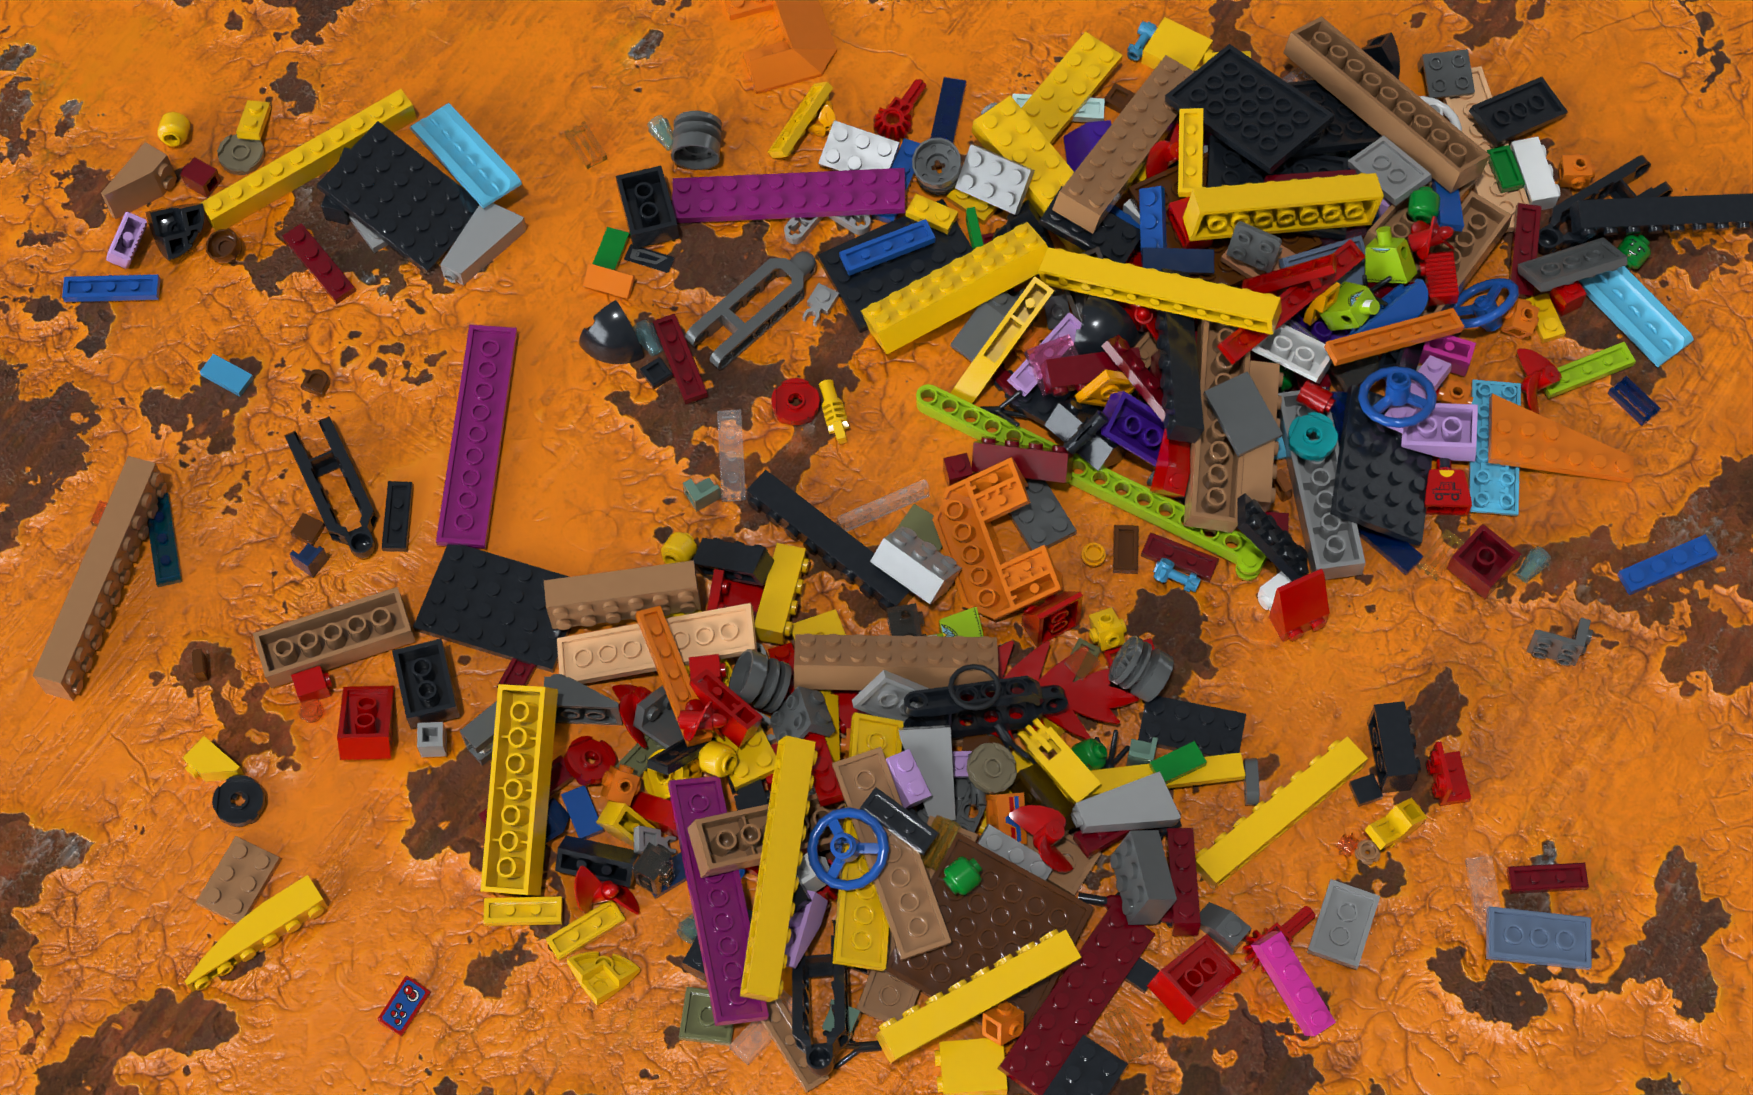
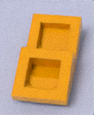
[1303,282,1341,326]

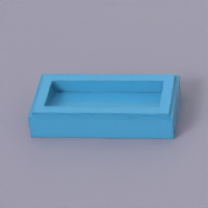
[200,354,254,397]

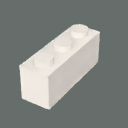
[1510,137,1561,210]

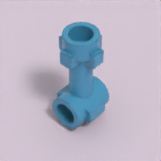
[1127,21,1157,61]
[1153,558,1201,592]

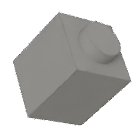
[417,722,447,757]

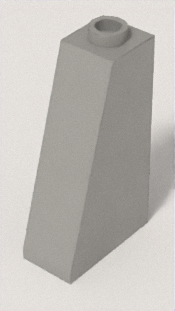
[440,203,527,285]
[899,725,956,823]
[1071,771,1181,833]

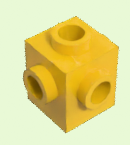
[1089,607,1127,651]

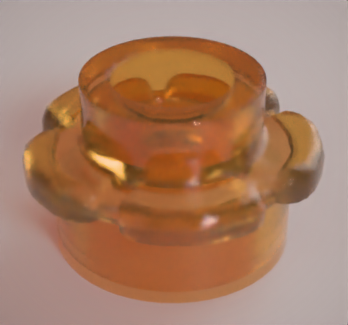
[298,699,323,723]
[1336,833,1359,858]

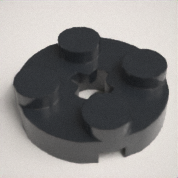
[212,775,265,827]

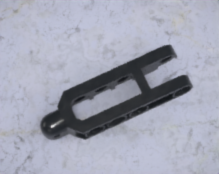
[1538,155,1673,254]
[284,416,378,558]
[904,676,1068,739]
[792,920,849,1076]

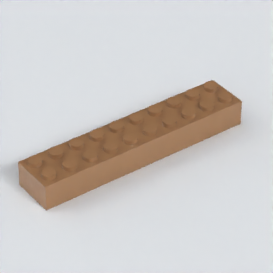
[1283,16,1490,193]
[1052,55,1194,234]
[1184,319,1251,533]
[33,456,167,701]

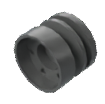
[671,111,722,170]
[912,138,963,196]
[1108,635,1174,702]
[729,649,791,713]

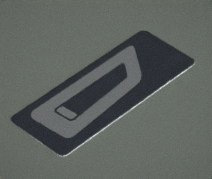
[624,244,674,273]

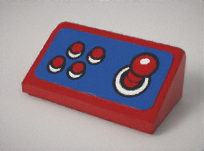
[377,975,431,1037]

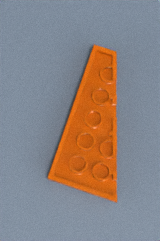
[1488,393,1634,483]

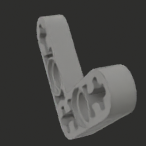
[784,215,871,244]

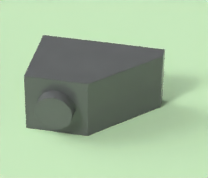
[1200,902,1252,955]

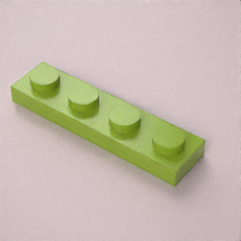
[1543,342,1636,399]

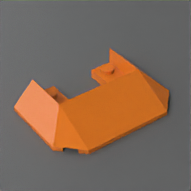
[723,0,837,94]
[932,457,1063,620]

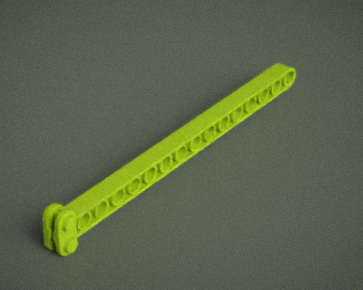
[916,384,1268,581]

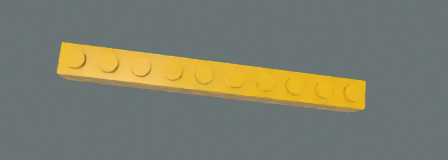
[201,89,417,231]
[1039,247,1282,335]
[740,735,817,1002]

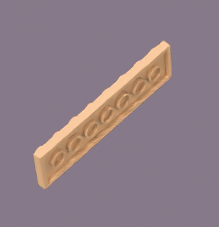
[1442,66,1529,233]
[557,603,757,684]

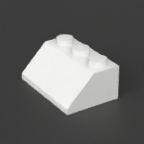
[1251,324,1332,384]

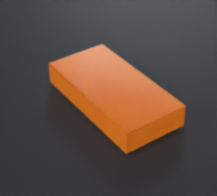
[583,263,635,299]

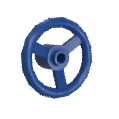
[1448,278,1519,332]
[1358,366,1437,428]
[807,807,889,891]

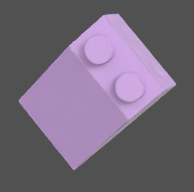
[1401,403,1478,462]
[785,890,828,968]

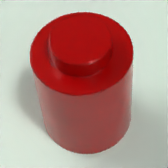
[1296,380,1336,414]

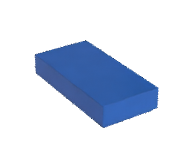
[561,786,604,839]

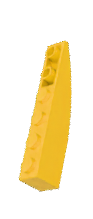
[951,277,1054,404]
[185,875,328,992]

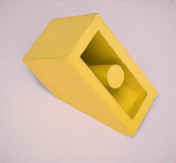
[182,736,245,782]
[596,801,656,847]

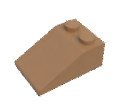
[101,142,177,219]

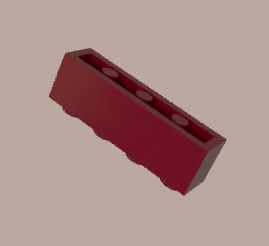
[1040,347,1141,396]
[971,436,1074,483]
[1165,828,1201,936]

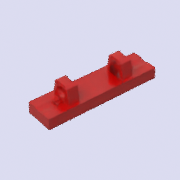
[1241,253,1338,296]

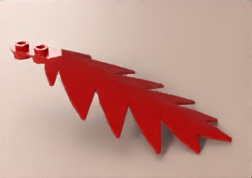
[960,640,1139,741]

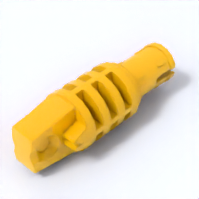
[819,380,850,445]

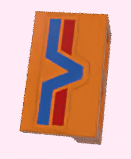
[986,792,1027,844]

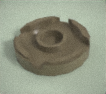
[217,134,265,175]
[967,743,1017,794]

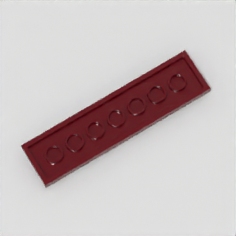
[997,903,1155,1095]

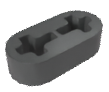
[1243,758,1259,805]

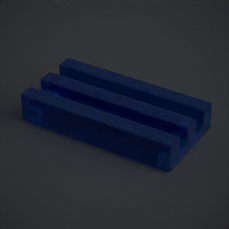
[1608,376,1661,426]

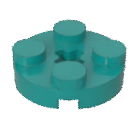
[1288,412,1338,462]

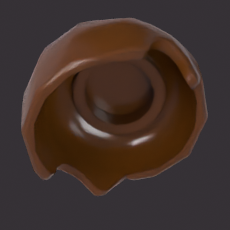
[206,228,242,263]

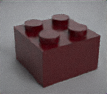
[1447,524,1522,599]

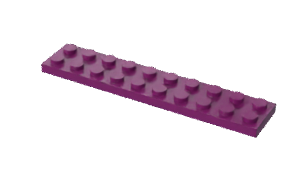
[672,168,905,223]
[436,325,518,549]
[668,776,769,1026]

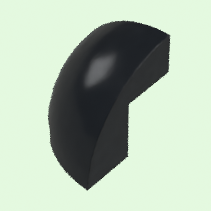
[1361,32,1400,80]
[992,199,1055,249]
[145,203,204,260]
[1074,295,1140,355]
[579,300,644,364]

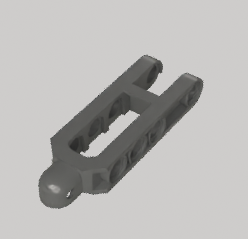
[685,251,816,370]

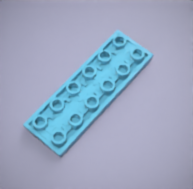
[409,103,522,209]
[1578,266,1694,367]
[1468,379,1521,516]

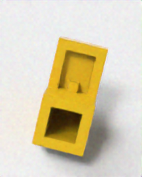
[1365,797,1428,850]

